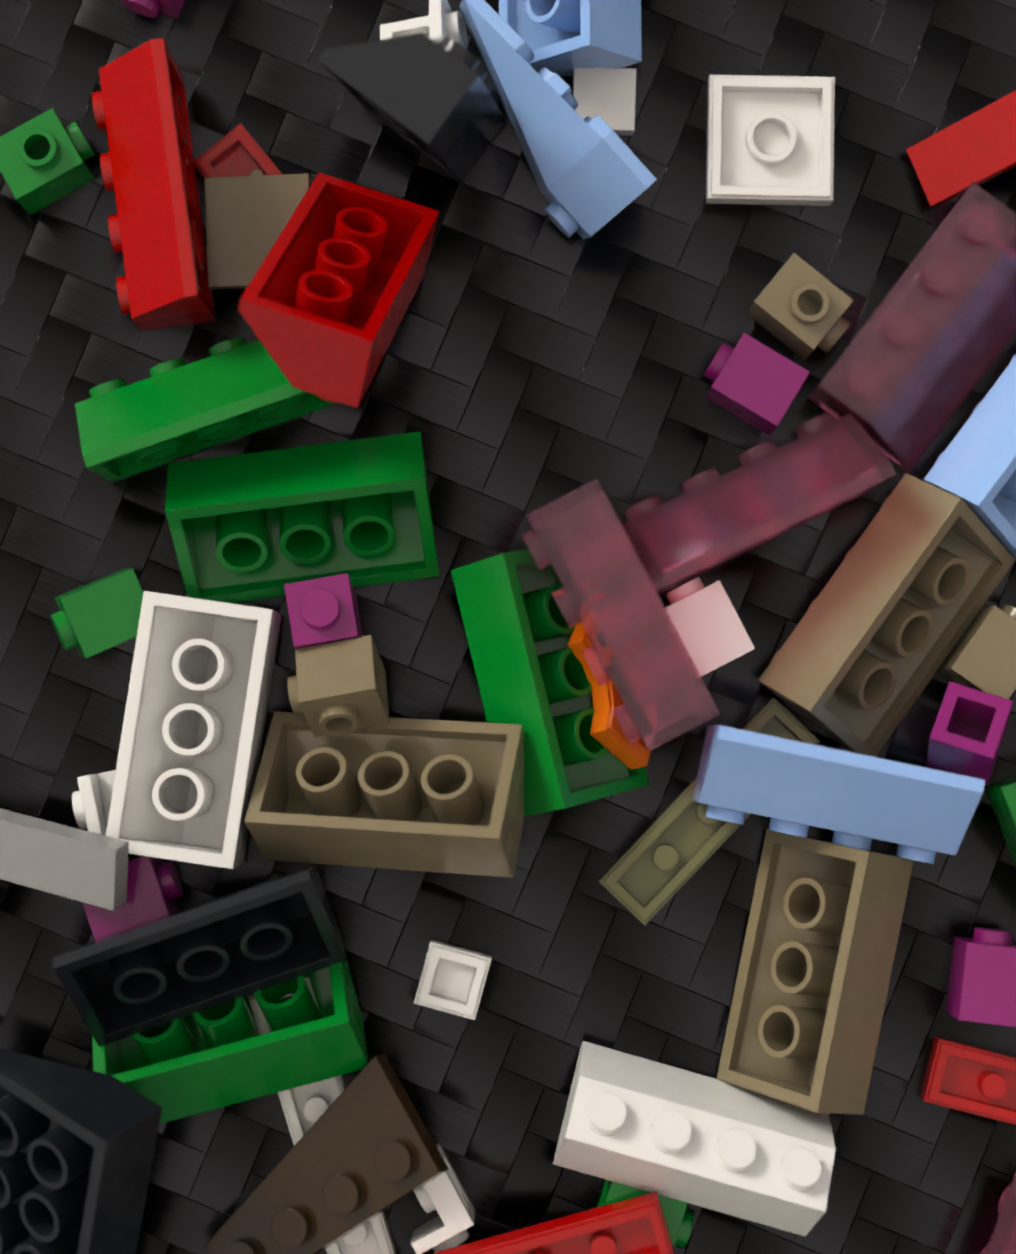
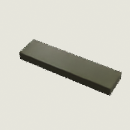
[598,697,820,926]

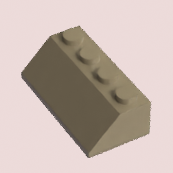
[758,473,1016,757]
[244,711,524,878]
[716,829,914,1115]

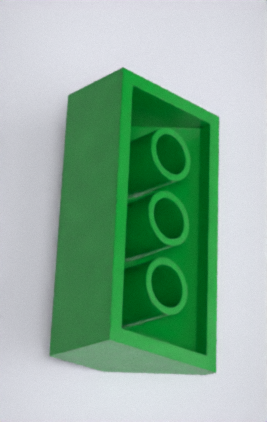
[75,338,342,483]
[165,431,440,603]
[451,540,650,817]
[92,926,369,1124]

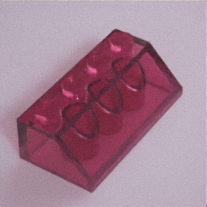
[808,182,1016,473]
[617,412,897,599]
[521,478,720,751]

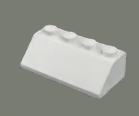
[106,591,282,869]
[553,1041,836,1236]

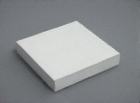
[706,75,835,206]

